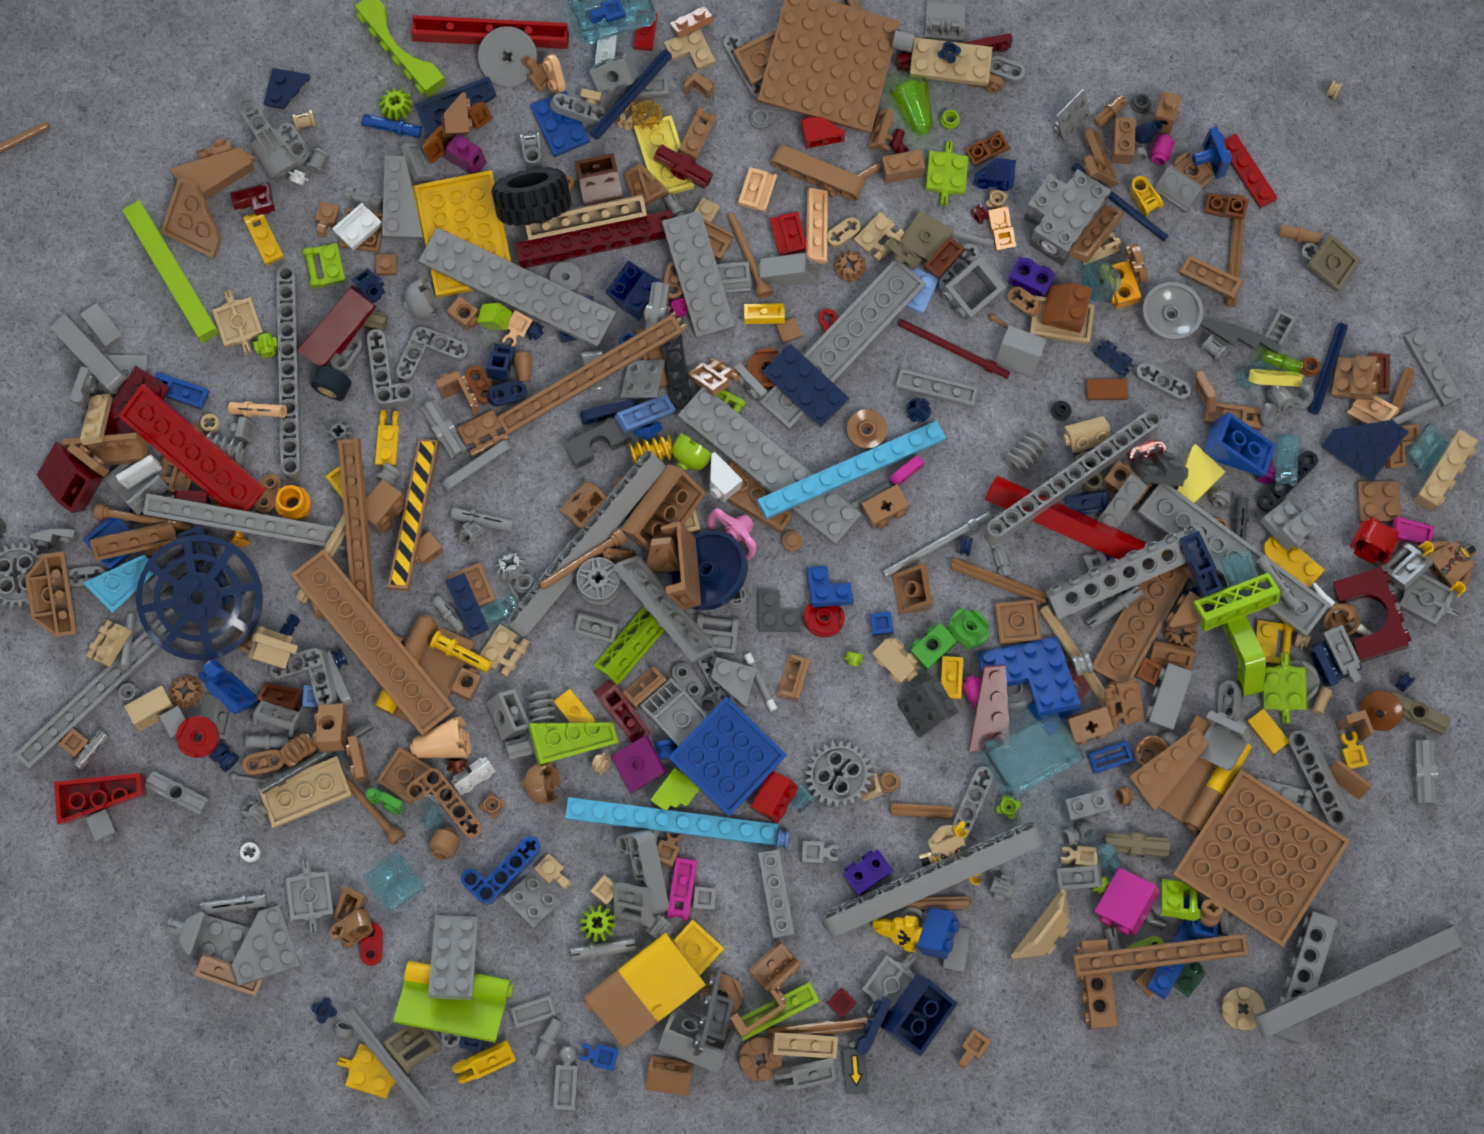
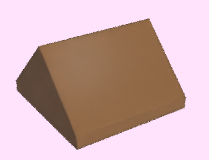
[892,563,933,615]

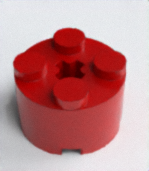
[1350,517,1399,565]

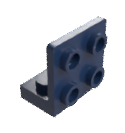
[1307,640,1362,687]

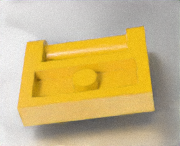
[1255,620,1294,665]

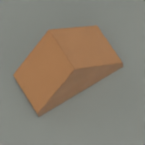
[333,886,368,922]

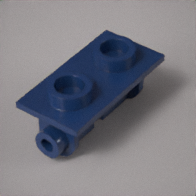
[1093,340,1135,376]

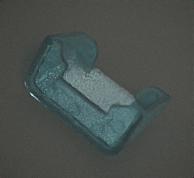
[567,0,656,44]
[980,713,1085,796]

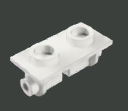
[595,29,618,64]
[451,757,496,796]

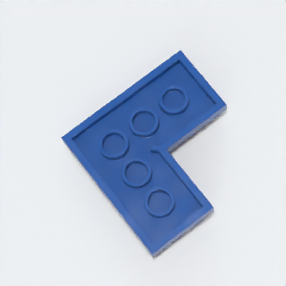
[977,636,1080,717]

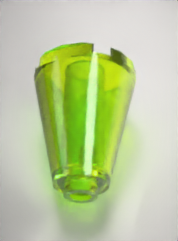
[890,77,933,136]

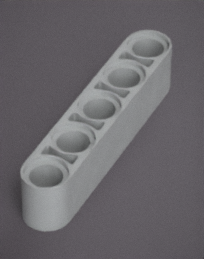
[50,313,127,393]
[1289,729,1352,826]

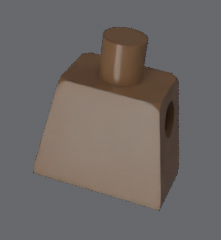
[1153,91,1181,135]

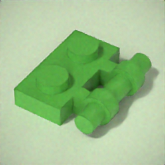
[366,788,407,816]

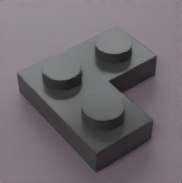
[759,590,801,632]

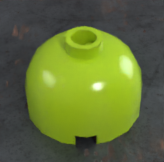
[672,433,712,471]

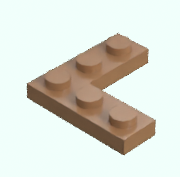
[1084,128,1119,187]

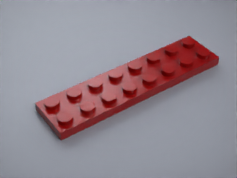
[118,384,267,512]

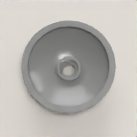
[1142,282,1203,340]

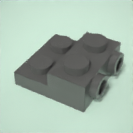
[1132,452,1188,487]

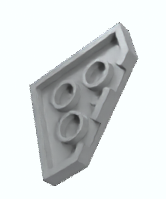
[230,905,300,987]

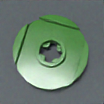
[947,608,990,649]

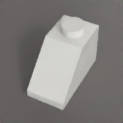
[709,452,743,503]

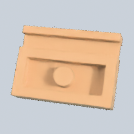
[738,167,777,213]
[1347,395,1399,424]

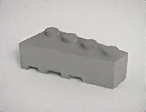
[382,156,425,240]

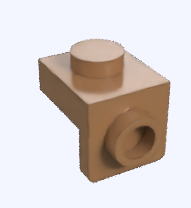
[683,72,714,99]

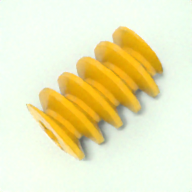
[629,435,673,464]

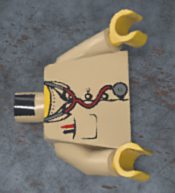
[919,821,983,885]

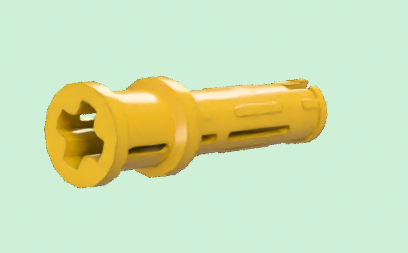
[429,631,493,674]

